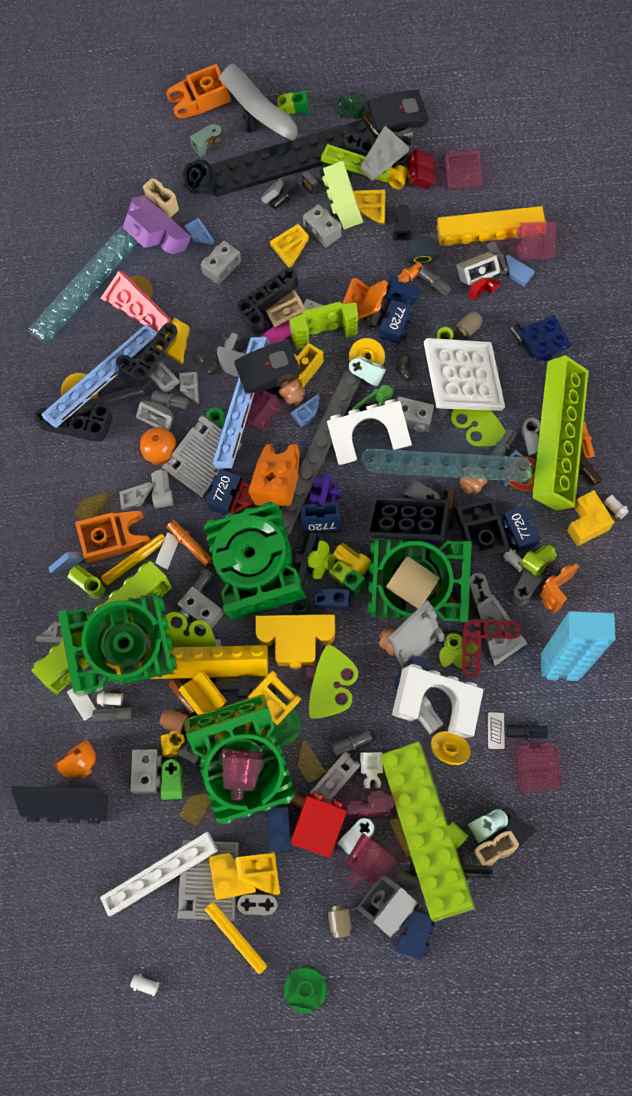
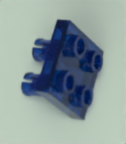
[521,315,571,362]

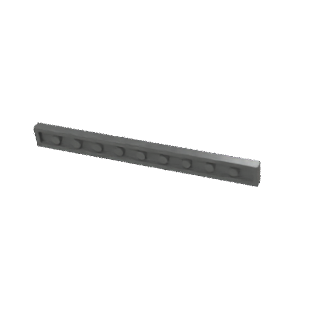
[281,371,362,538]

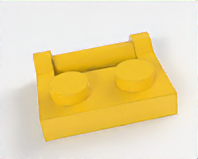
[248,671,301,725]

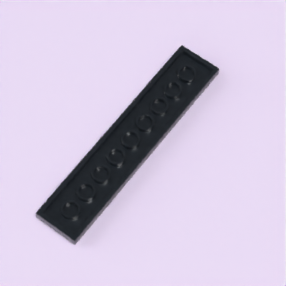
[210,119,376,197]

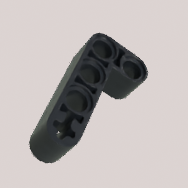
[340,133,411,168]
[237,267,299,334]
[115,323,178,387]
[34,403,112,442]

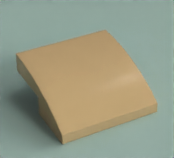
[260,290,306,328]
[386,556,440,609]

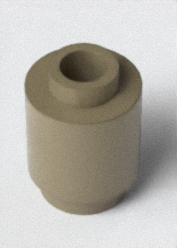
[456,312,483,338]
[328,905,352,938]

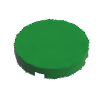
[272,709,301,745]
[284,967,327,1012]

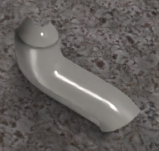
[219,64,297,140]

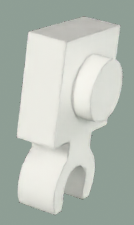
[360,752,383,788]

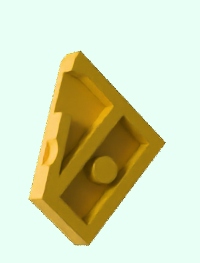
[270,224,309,268]

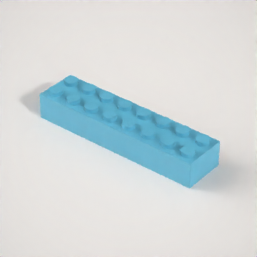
[541,611,615,681]

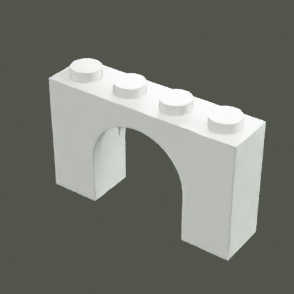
[327,399,412,465]
[392,664,483,738]

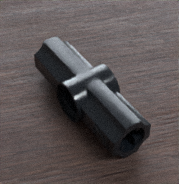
[295,532,322,592]
[216,675,276,698]

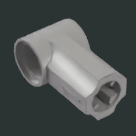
[521,418,541,458]
[151,470,174,509]
[418,695,444,735]

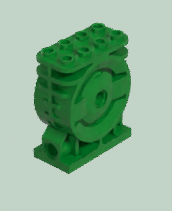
[204,502,307,621]
[368,538,472,622]
[58,592,178,697]
[185,694,296,824]

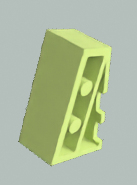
[322,161,363,230]

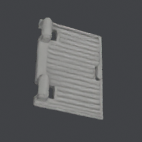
[162,415,242,497]
[388,601,445,669]
[177,840,239,921]

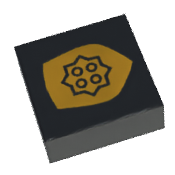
[302,171,318,195]

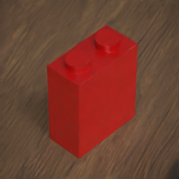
[290,791,347,858]

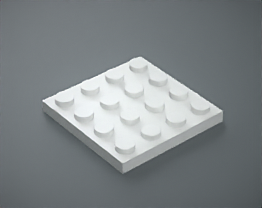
[424,338,505,411]

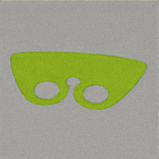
[451,409,506,447]
[148,612,217,647]
[309,645,358,719]

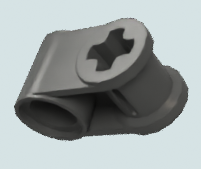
[403,480,439,500]
[512,569,544,606]

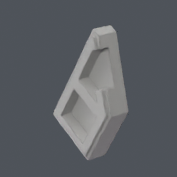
[261,178,283,203]
[179,372,200,405]
[119,482,153,511]
[36,622,63,643]

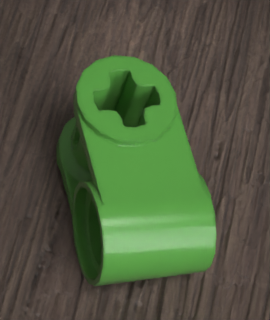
[161,759,183,800]

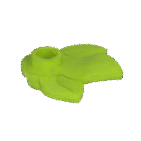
[308,541,336,579]
[439,633,477,670]

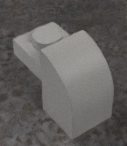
[217,333,246,377]

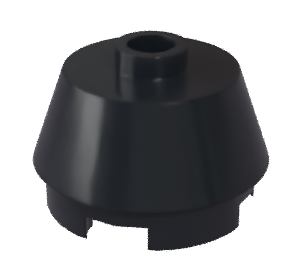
[183,159,217,194]

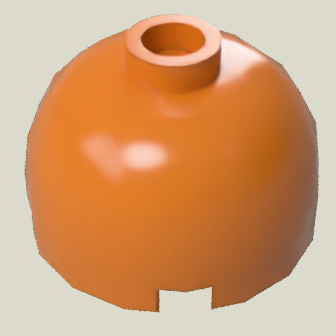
[140,427,177,465]
[54,740,96,779]

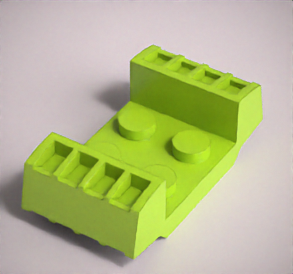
[289,302,358,349]

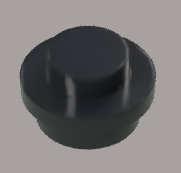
[292,600,312,615]

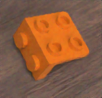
[343,278,388,320]
[539,563,579,614]

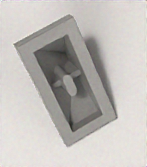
[136,401,173,430]

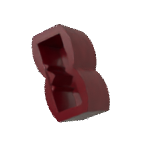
[407,149,435,190]

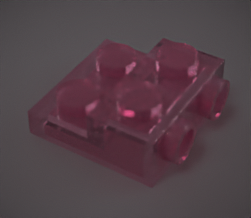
[444,149,483,190]
[516,222,557,259]
[245,390,282,433]
[514,743,562,794]
[347,791,393,818]

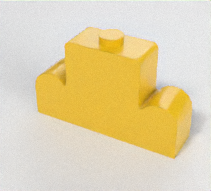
[256,615,335,669]

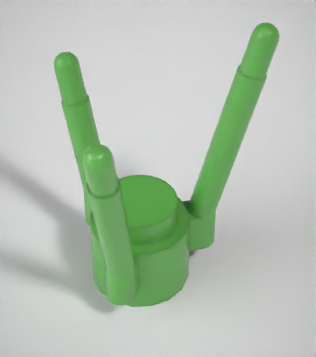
[353,385,393,423]

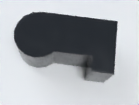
[393,205,411,241]
[501,807,537,847]

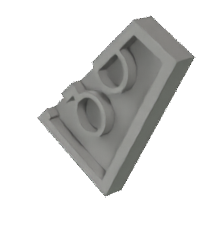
[360,126,409,181]
[476,595,527,666]

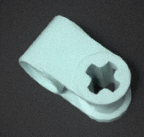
[349,356,386,386]
[468,809,508,843]
[337,818,375,858]

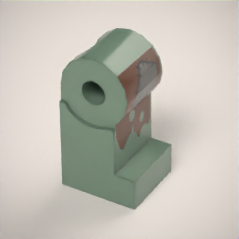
[190,124,222,157]

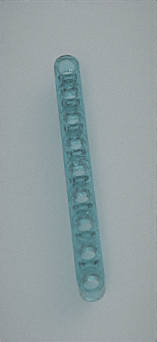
[29,223,138,344]
[361,449,532,482]

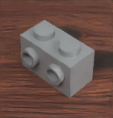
[303,204,342,248]
[201,241,241,285]
[456,252,501,285]
[397,397,434,432]
[177,586,224,631]
[131,750,163,794]

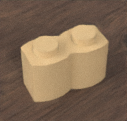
[143,178,179,218]
[473,831,519,866]

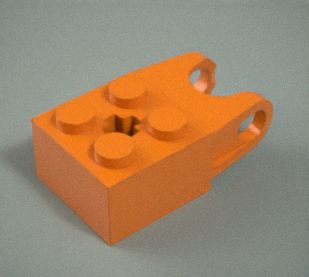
[166,64,231,119]
[248,444,300,506]
[75,511,150,564]

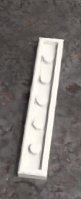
[100,832,218,917]

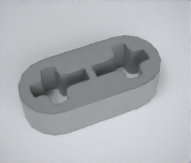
[469,573,491,607]
[237,895,278,915]

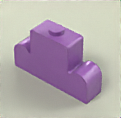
[123,195,191,254]

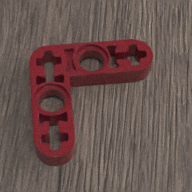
[462,619,522,677]

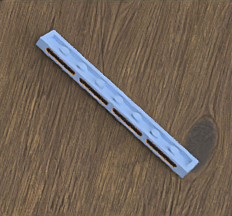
[42,324,158,428]
[212,337,270,468]

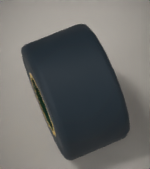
[406,237,438,264]

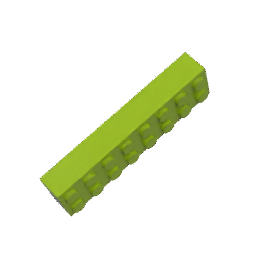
[532,355,589,511]
[31,561,172,695]
[380,742,475,922]

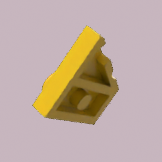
[353,190,385,225]
[155,318,190,364]
[209,853,256,900]
[236,853,280,895]

